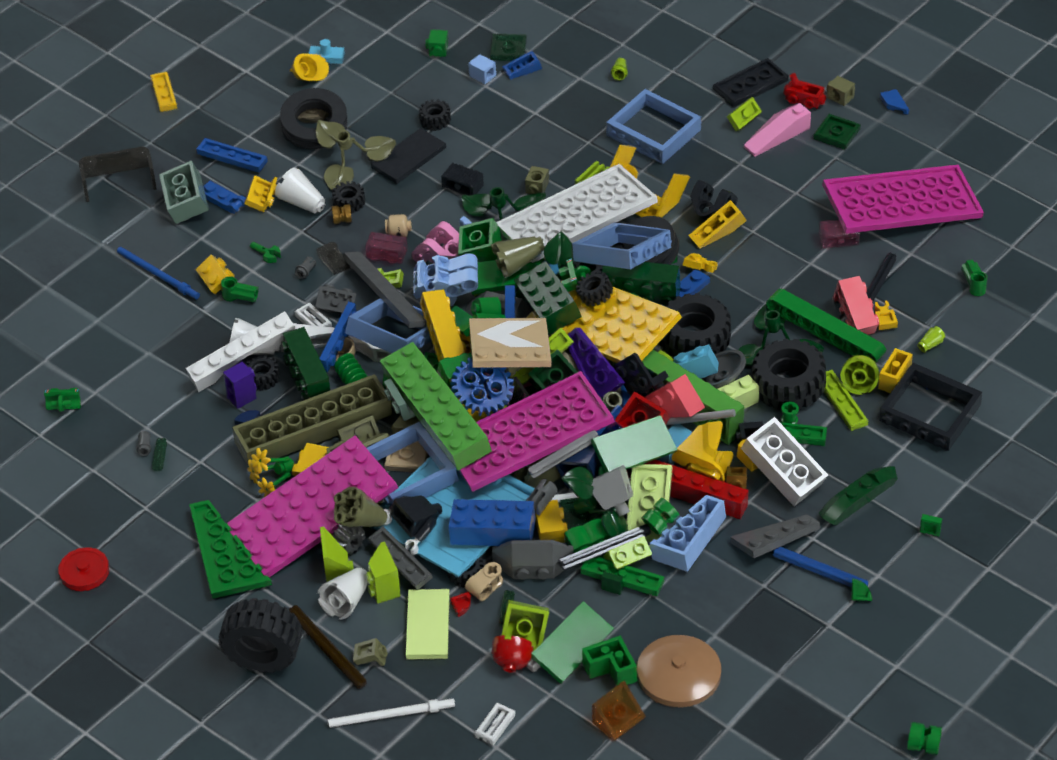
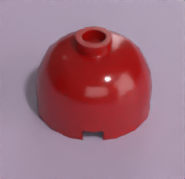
[492,635,534,673]

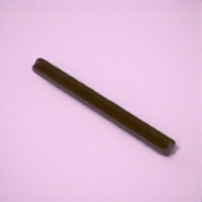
[289,605,367,689]

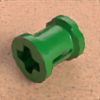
[781,402,799,424]

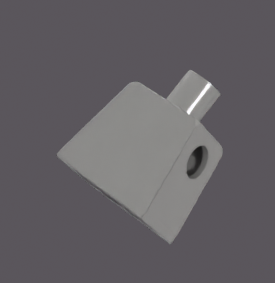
[592,465,633,516]

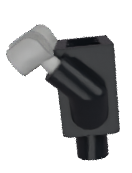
[384,495,442,555]

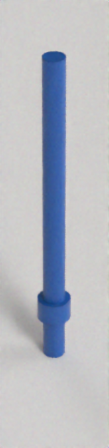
[117,247,200,300]

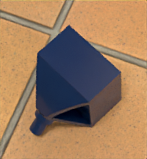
[556,444,602,488]

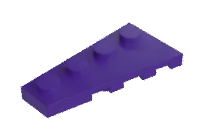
[568,328,625,400]

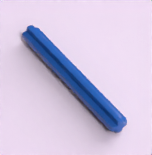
[773,546,869,587]

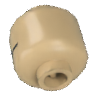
[385,214,412,238]

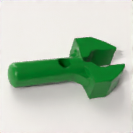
[250,242,281,263]

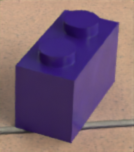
[223,362,257,409]

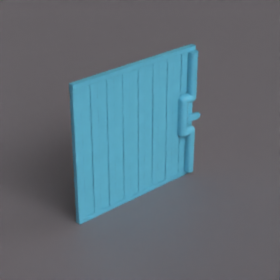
[370,457,535,578]

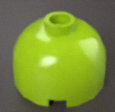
[840,355,879,395]

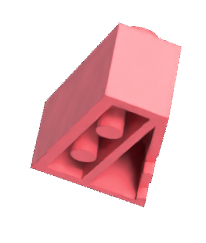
[833,276,879,335]
[644,374,705,418]

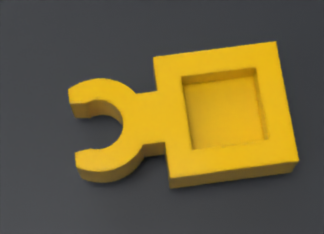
[683,253,718,273]
[874,300,898,330]

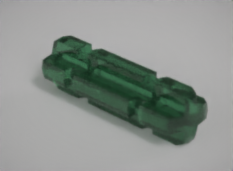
[152,438,167,471]
[499,590,515,626]

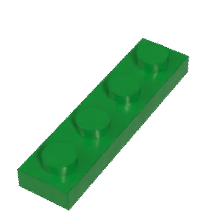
[581,557,664,597]

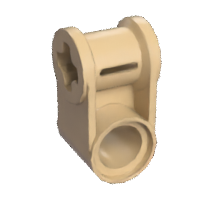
[465,562,503,601]

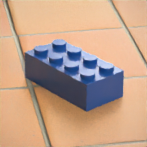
[448,499,536,546]

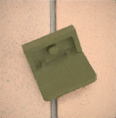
[336,415,389,448]

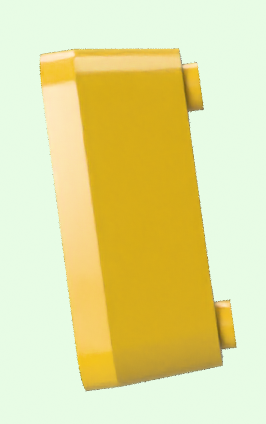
[610,144,690,218]

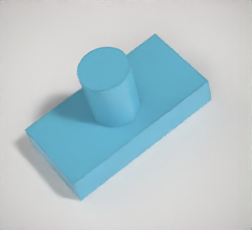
[309,39,345,64]

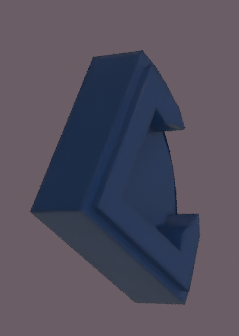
[234,410,260,425]

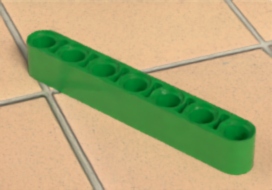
[766,289,886,363]

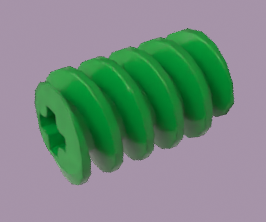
[334,353,368,385]

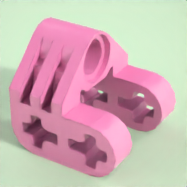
[411,221,459,263]

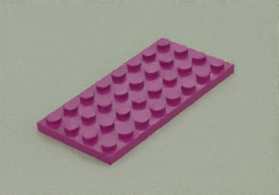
[822,165,984,234]
[459,371,615,492]
[226,436,398,577]

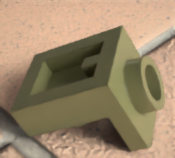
[353,638,387,666]

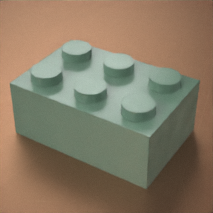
[159,161,209,224]

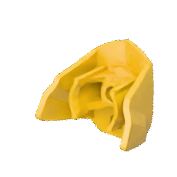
[671,421,734,482]

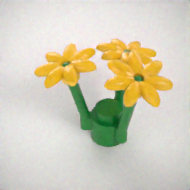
[247,448,294,497]

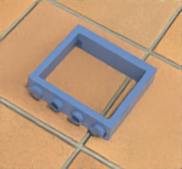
[606,89,701,164]
[572,222,672,269]
[345,298,432,353]
[367,422,459,506]

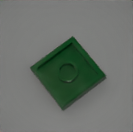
[813,114,861,150]

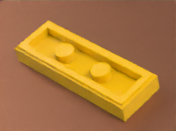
[150,72,177,112]

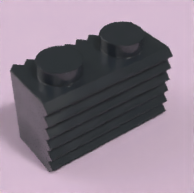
[441,162,484,196]

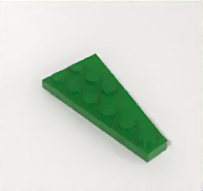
[189,500,272,599]

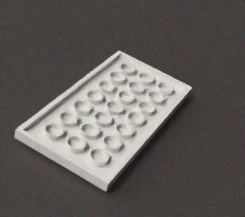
[496,164,658,263]

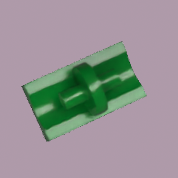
[559,258,591,294]
[44,388,81,412]

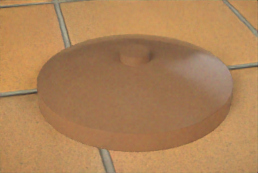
[637,635,721,707]

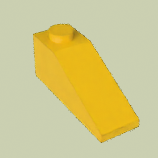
[688,200,747,249]

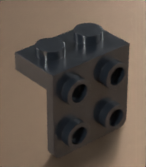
[613,353,669,396]

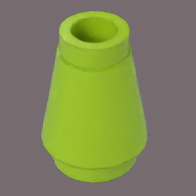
[611,58,628,81]
[917,326,945,353]

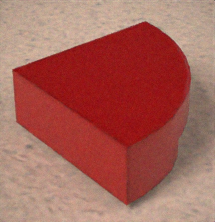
[450,592,471,617]

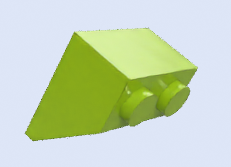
[366,541,401,604]
[501,600,549,651]

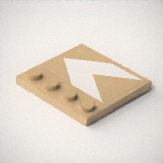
[469,318,551,368]

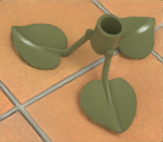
[316,120,396,191]

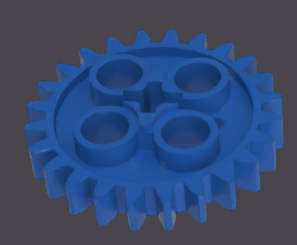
[450,358,514,416]

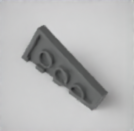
[730,515,820,558]

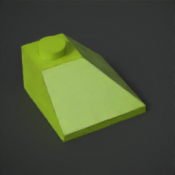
[320,527,354,582]

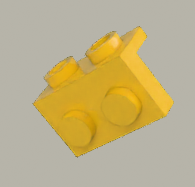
[244,175,278,213]
[196,255,235,294]

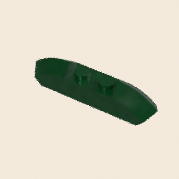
[819,466,898,525]

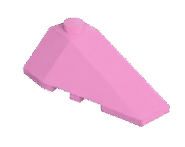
[744,103,811,157]

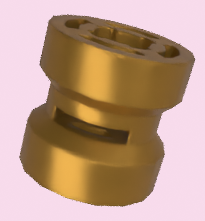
[332,204,352,224]

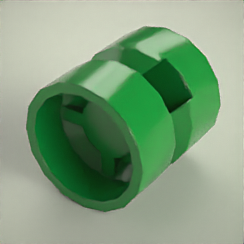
[641,497,680,536]
[907,722,942,755]

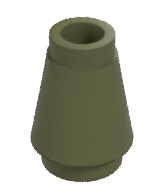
[603,391,622,411]

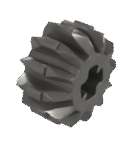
[332,525,366,555]

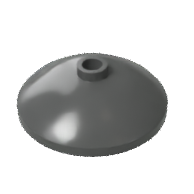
[701,350,746,389]

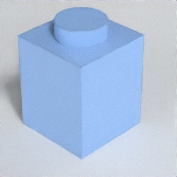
[469,54,496,84]

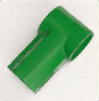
[961,260,987,296]
[221,277,259,302]

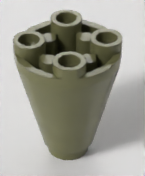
[491,236,545,278]
[334,487,387,527]

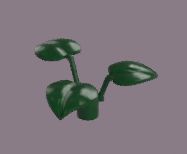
[462,187,546,241]
[515,231,574,301]
[738,304,824,366]
[561,465,628,538]

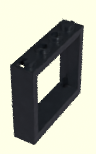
[879,363,982,451]

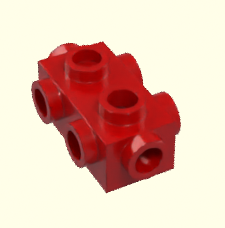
[783,73,826,109]

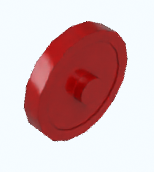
[58,547,109,591]

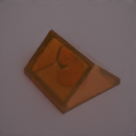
[592,681,646,741]

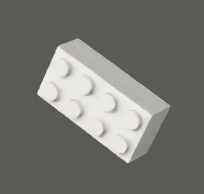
[741,417,828,506]

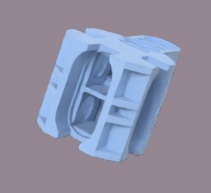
[414,254,478,306]

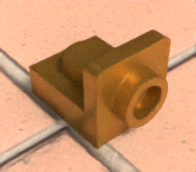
[726,467,747,489]

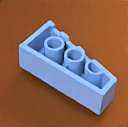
[649,495,726,572]

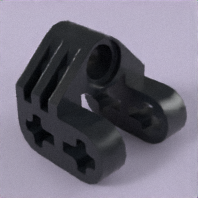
[690,180,738,220]

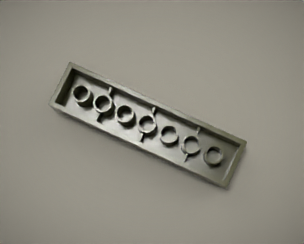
[232,374,392,467]

